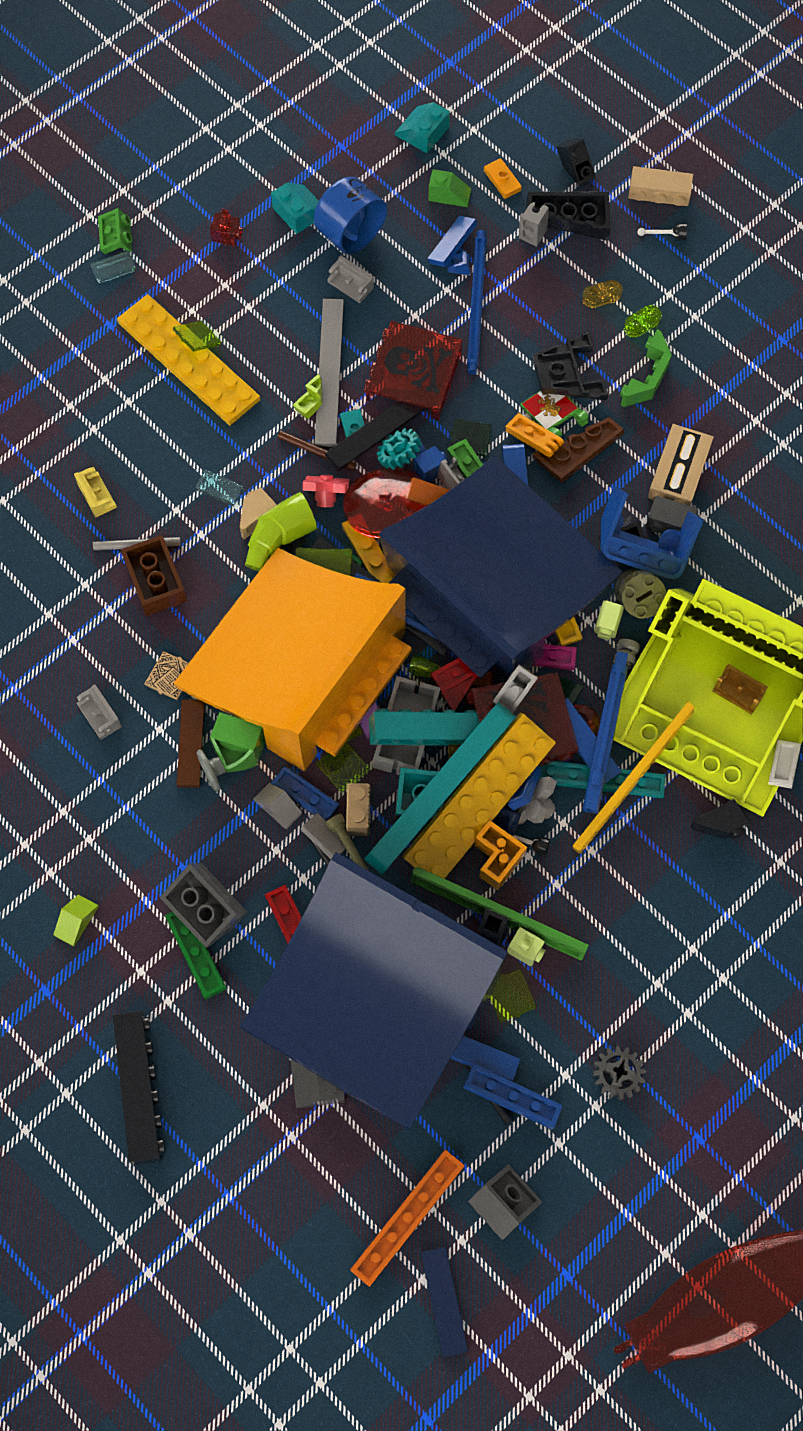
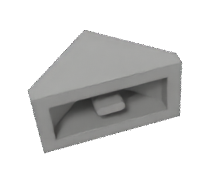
[253,783,302,830]

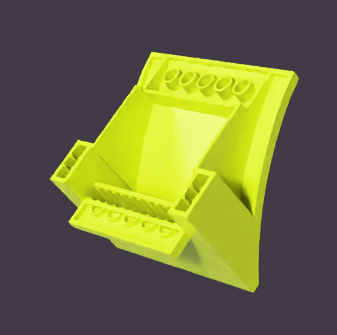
[613,579,803,817]

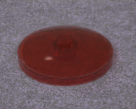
[343,468,426,538]

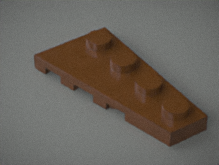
[532,417,624,483]

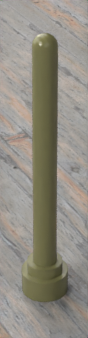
[325,813,369,871]

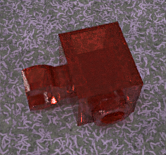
[210,208,243,247]

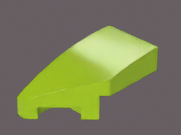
[293,374,322,419]

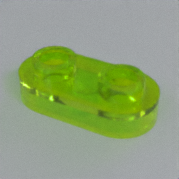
[624,305,662,337]

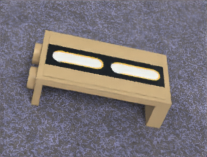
[647,424,714,506]

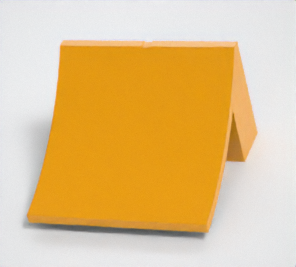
[174,548,412,772]

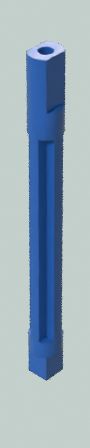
[582,651,628,814]

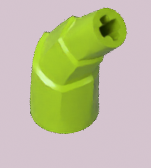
[245,492,317,572]

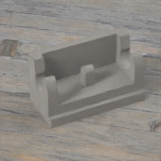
[519,202,549,247]
[328,256,374,303]
[437,457,465,490]
[77,684,122,740]

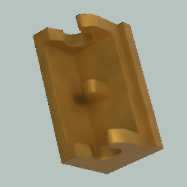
[712,664,768,715]

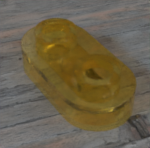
[582,280,623,308]

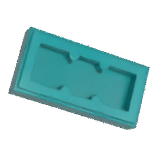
[340,409,365,438]

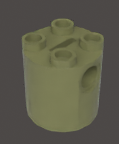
[614,568,666,619]

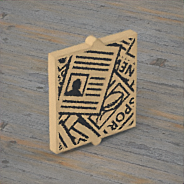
[144,651,189,700]

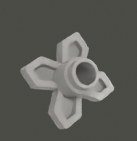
[515,777,557,825]

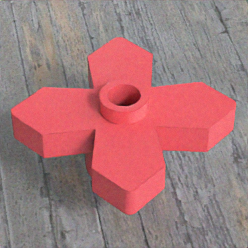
[302,475,350,507]

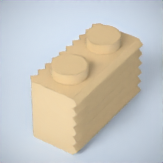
[346,783,371,836]

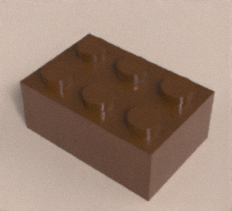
[120,535,187,616]

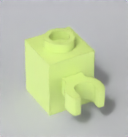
[507,927,546,967]

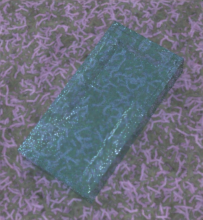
[90,251,136,284]
[195,470,244,507]

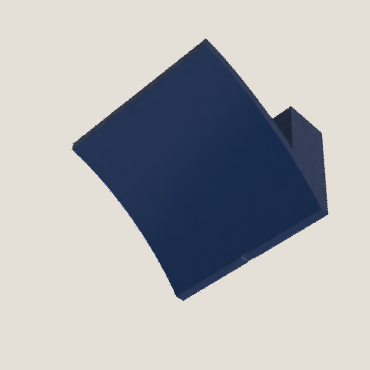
[379,455,622,679]
[241,852,508,1131]

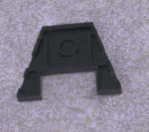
[532,331,608,401]

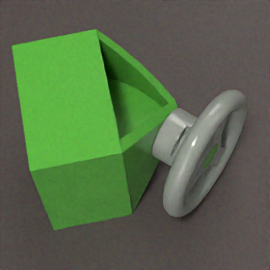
[196,712,266,792]

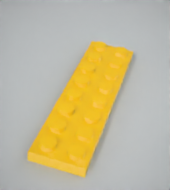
[117,294,260,426]
[401,712,556,879]

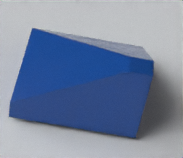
[447,251,471,275]

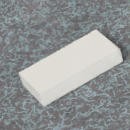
[769,740,801,789]

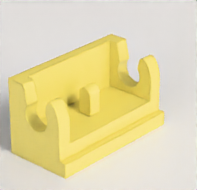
[74,467,117,518]

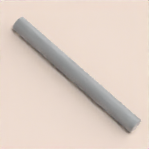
[93,537,181,551]

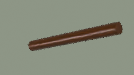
[277,430,357,471]

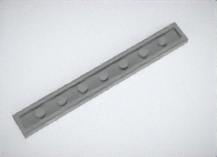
[315,299,344,448]

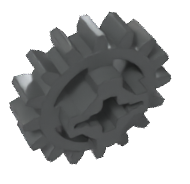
[592,1046,646,1101]

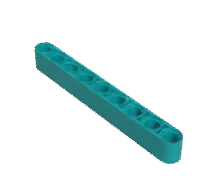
[364,702,517,875]

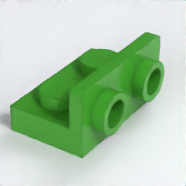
[98,208,133,254]

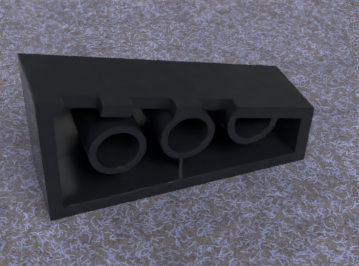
[526,191,610,241]

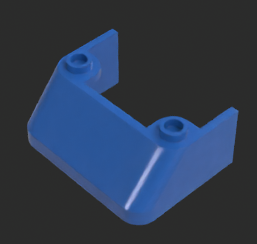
[601,486,704,579]

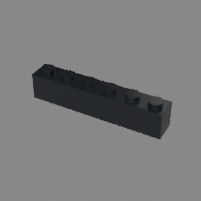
[113,1010,165,1165]

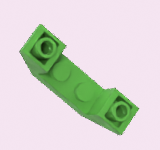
[620,330,672,407]

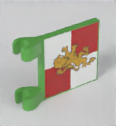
[520,390,589,437]

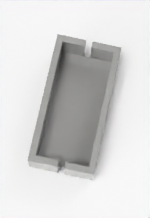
[372,676,440,775]

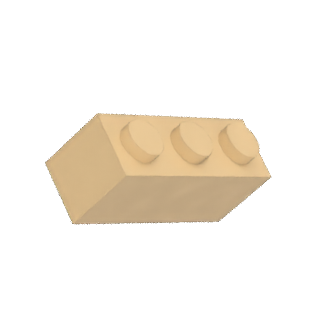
[628,166,693,206]

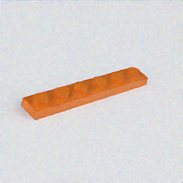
[350,1150,465,1287]

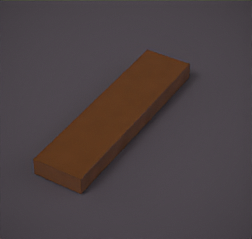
[177,700,205,788]

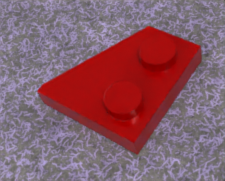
[430,658,477,710]

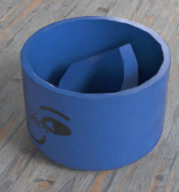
[313,177,387,254]

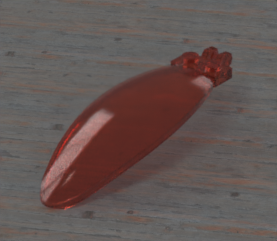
[613,1230,803,1374]

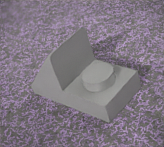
[493,664,538,713]

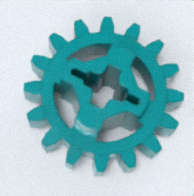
[376,428,422,470]

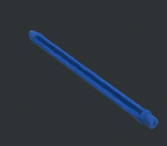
[467,230,487,375]

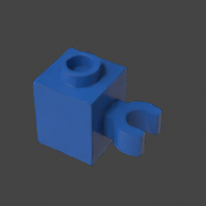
[413,444,448,482]

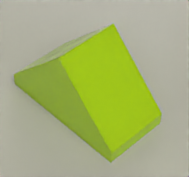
[53,895,99,947]

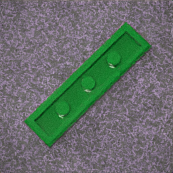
[164,912,227,1000]

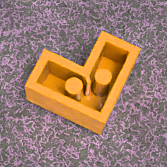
[474,820,527,891]

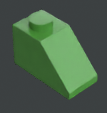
[428,169,471,207]

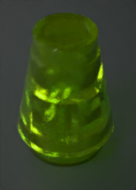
[408,654,441,678]

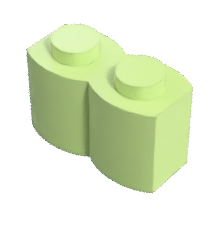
[594,601,624,640]

